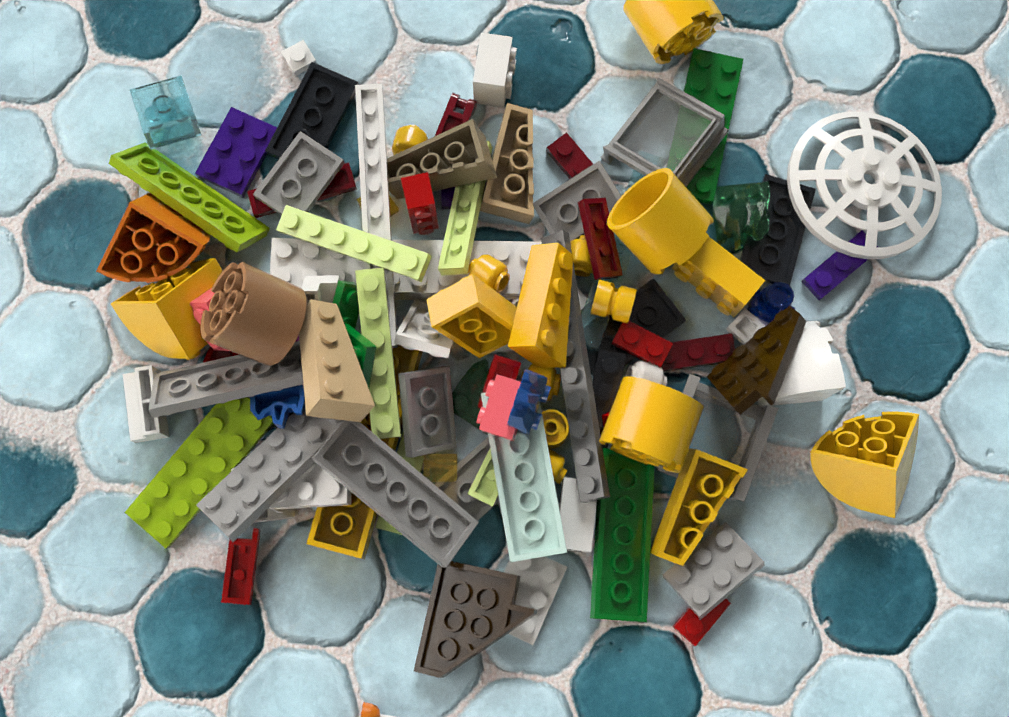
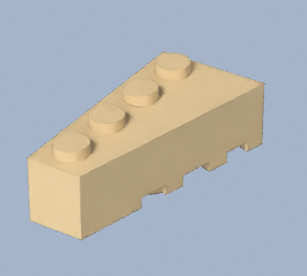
[480,103,534,224]

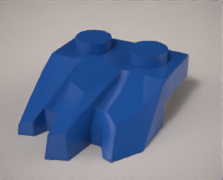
[507,369,551,435]
[250,385,306,429]

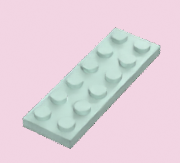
[481,393,567,562]

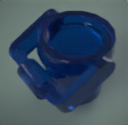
[747,282,795,324]

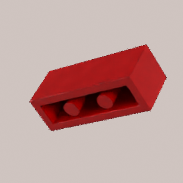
[401,172,439,235]

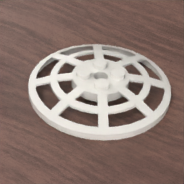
[787,111,942,259]

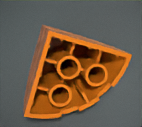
[96,193,210,283]

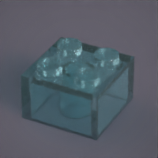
[130,75,201,150]

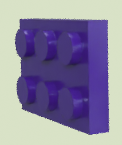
[195,107,277,198]

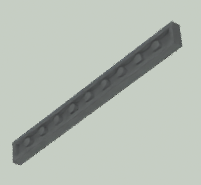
[541,230,610,503]

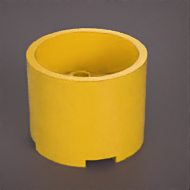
[623,0,724,64]
[607,168,714,274]
[599,377,704,473]

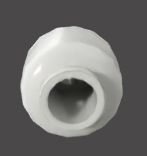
[625,361,667,386]

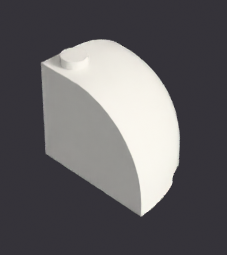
[758,321,846,407]

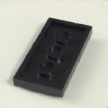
[265,62,359,159]
[740,174,816,289]
[584,278,686,375]

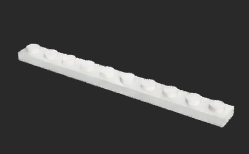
[355,83,398,348]

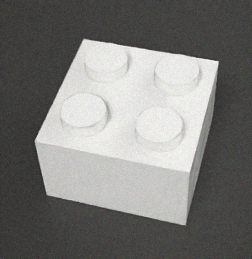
[473,33,517,108]

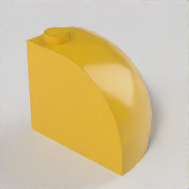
[111,258,223,360]
[810,411,919,518]

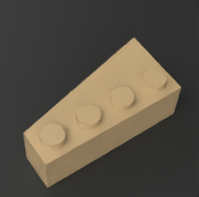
[299,299,375,422]

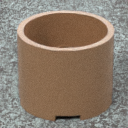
[201,262,306,366]

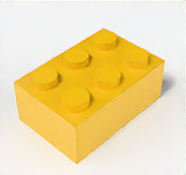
[672,237,765,317]
[427,274,517,358]

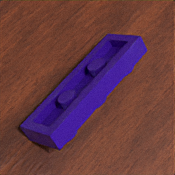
[801,230,878,301]

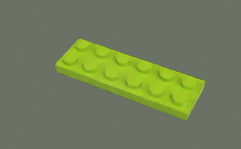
[108,142,270,253]
[124,397,273,549]

